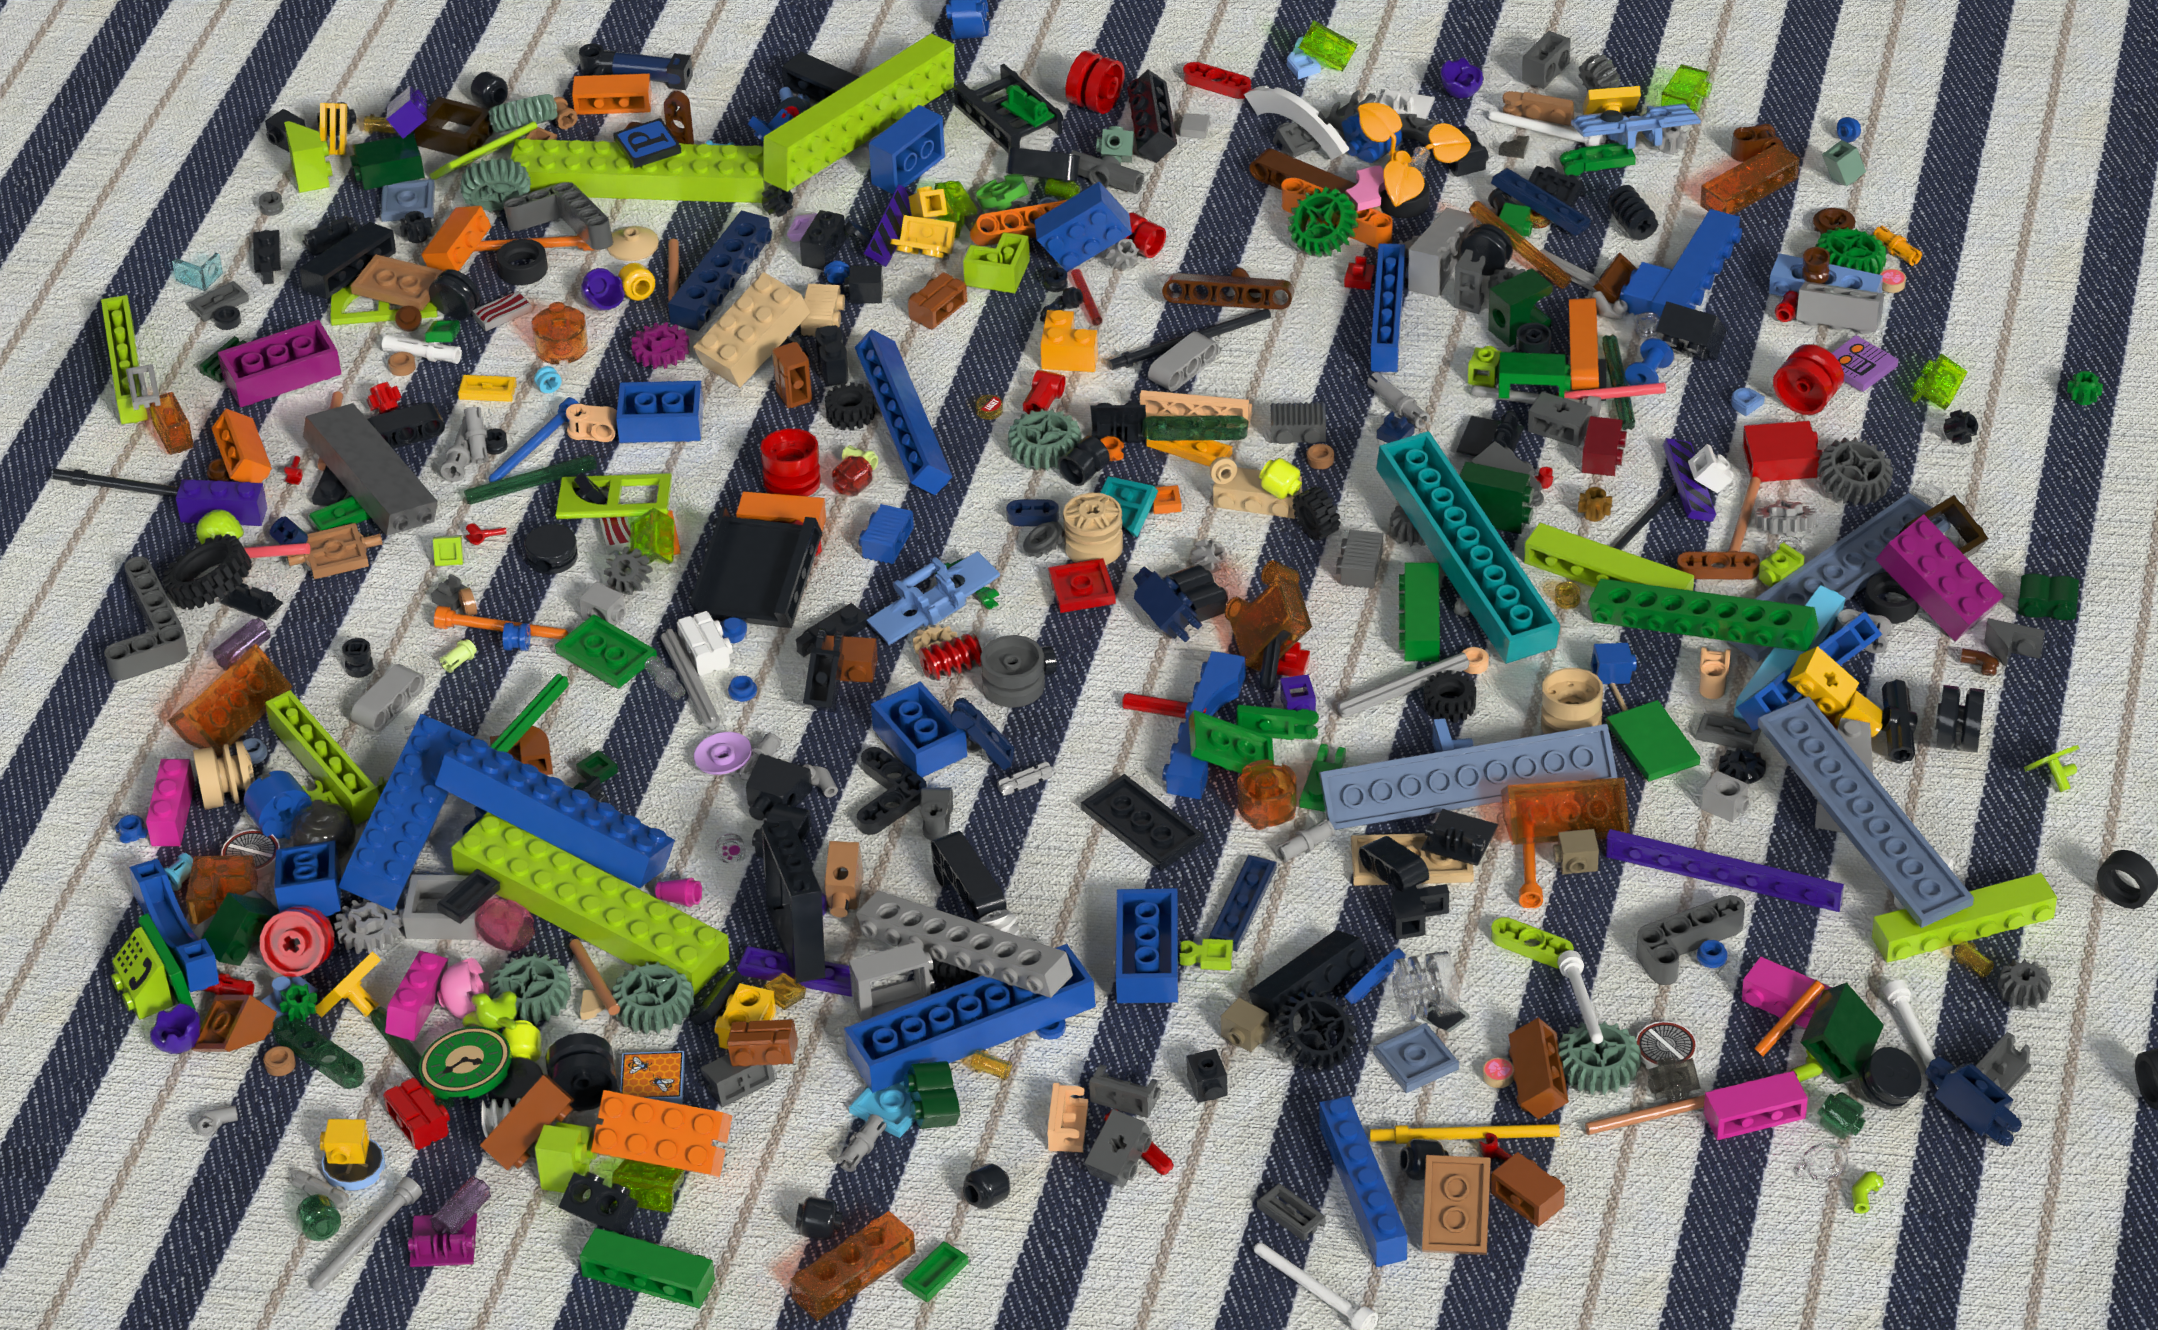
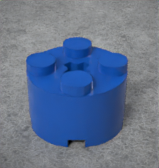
[946,0,990,40]
[1342,112,1402,163]
[244,770,315,840]

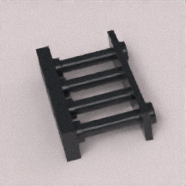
[954,64,1063,153]

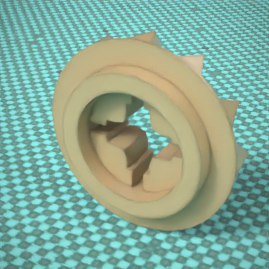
[913,624,957,655]

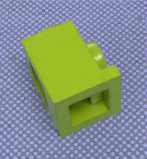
[1468,346,1502,388]
[1759,542,1804,587]

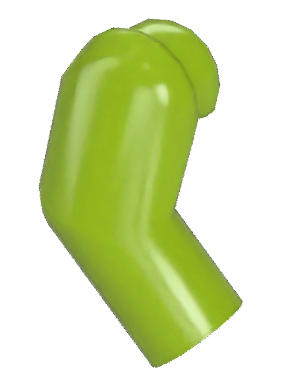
[1790,1049,1824,1082]
[1851,1171,1884,1214]

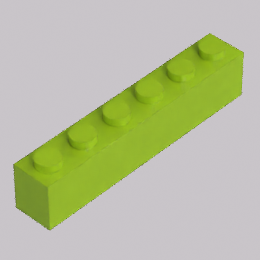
[101,295,148,424]
[1524,522,1694,591]
[265,690,379,825]
[1871,872,2057,963]

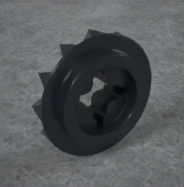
[1718,747,1766,784]

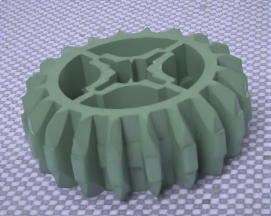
[489,94,558,133]
[460,157,531,212]
[1008,408,1082,471]
[488,953,571,1026]
[612,961,694,1035]
[1559,1020,1641,1096]

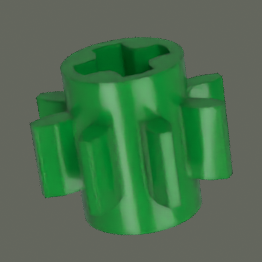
[2067,371,2103,405]
[279,983,318,1022]

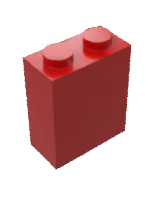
[1742,421,1823,482]

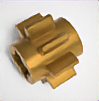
[1578,487,1612,522]

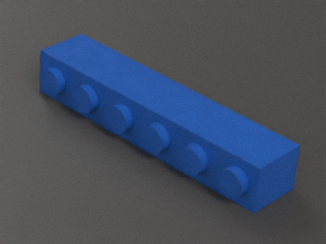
[1651,209,1742,324]
[1371,244,1405,372]
[1319,1096,1407,1267]

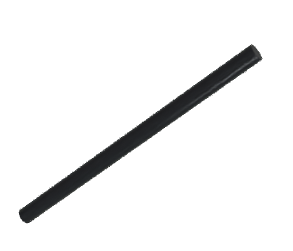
[1613,483,1678,550]

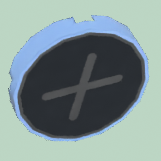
[322,1138,386,1191]

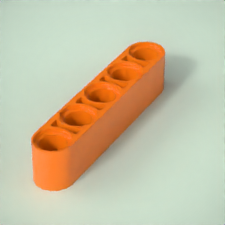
[1281,178,1392,248]
[970,200,1067,246]
[1569,298,1599,391]

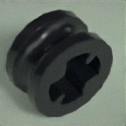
[1044,267,1068,292]
[485,428,508,455]

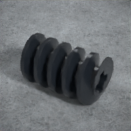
[1608,185,1659,240]

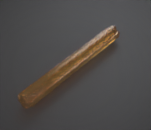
[1469,201,1571,289]

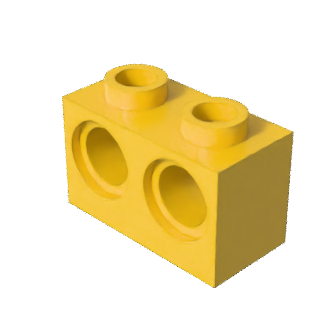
[715,983,776,1049]

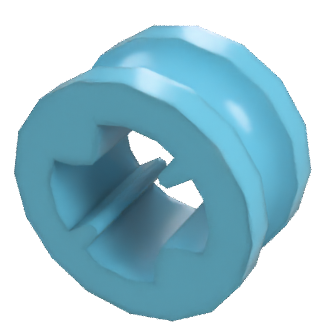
[534,366,562,393]

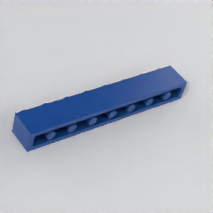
[854,329,953,495]

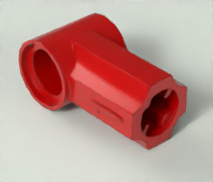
[1023,370,1066,415]

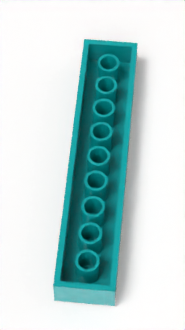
[1376,431,1560,664]

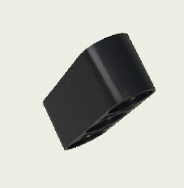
[1006,147,1080,182]
[367,402,445,449]
[1359,836,1429,892]

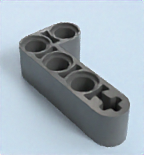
[1636,895,1745,985]

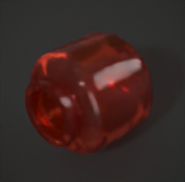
[832,456,873,497]

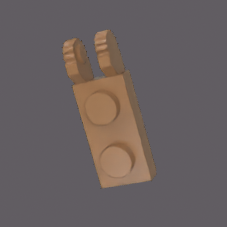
[1502,91,1574,126]

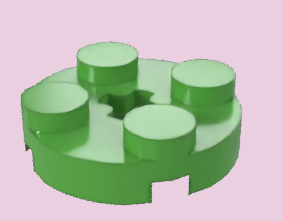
[976,174,1029,211]

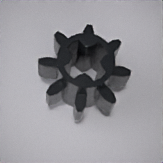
[762,185,793,217]
[400,211,432,243]
[1943,409,1978,445]

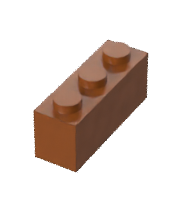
[1508,1017,1569,1120]
[480,1074,574,1171]

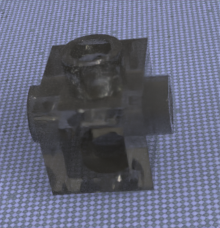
[1648,1056,1701,1103]

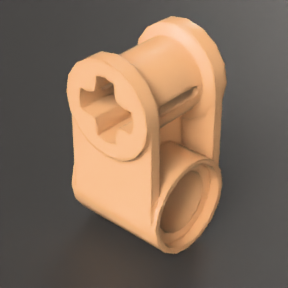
[566,404,617,442]
[1699,647,1731,699]

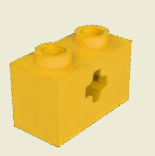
[1787,646,1859,717]

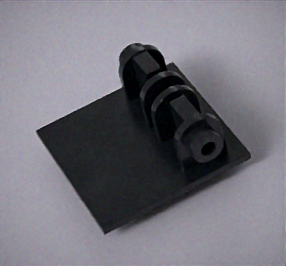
[1090,402,1147,443]
[1456,411,1524,456]
[1421,809,1498,866]

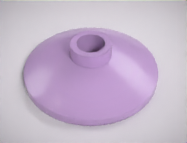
[694,732,752,775]

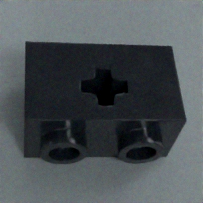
[800,210,846,270]

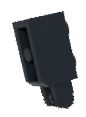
[803,628,844,712]

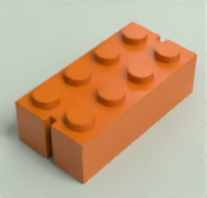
[591,1090,733,1178]

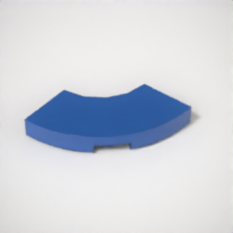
[1344,948,1406,1004]

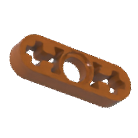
[1677,552,1760,580]

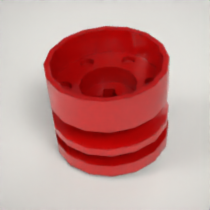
[760,428,821,497]

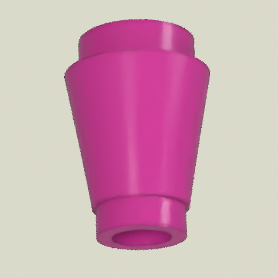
[655,877,702,907]

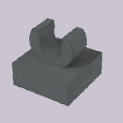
[431,574,468,611]

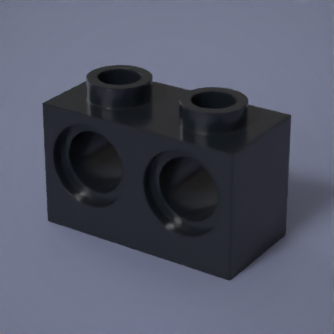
[558,1171,639,1235]

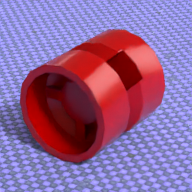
[1124,212,1166,258]

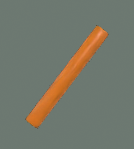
[1754,980,1825,1057]

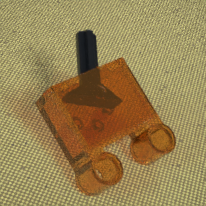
[1224,560,1312,690]

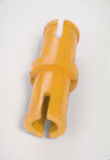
[1873,225,1922,266]

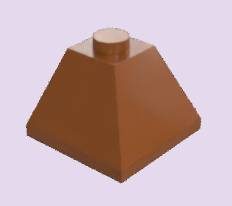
[191,995,277,1052]

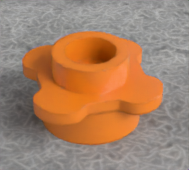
[1100,436,1124,461]

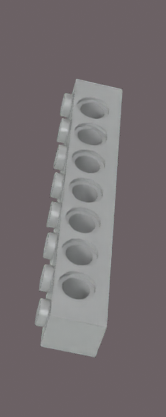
[856,890,1073,998]

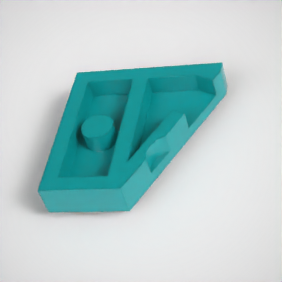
[1100,476,1158,537]

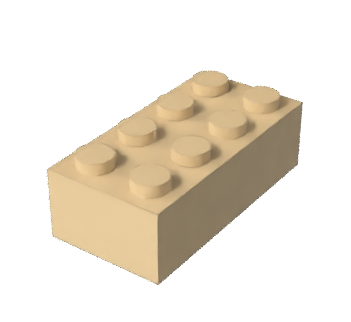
[693,272,810,388]

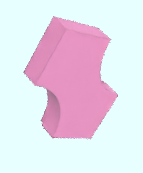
[1345,165,1386,211]

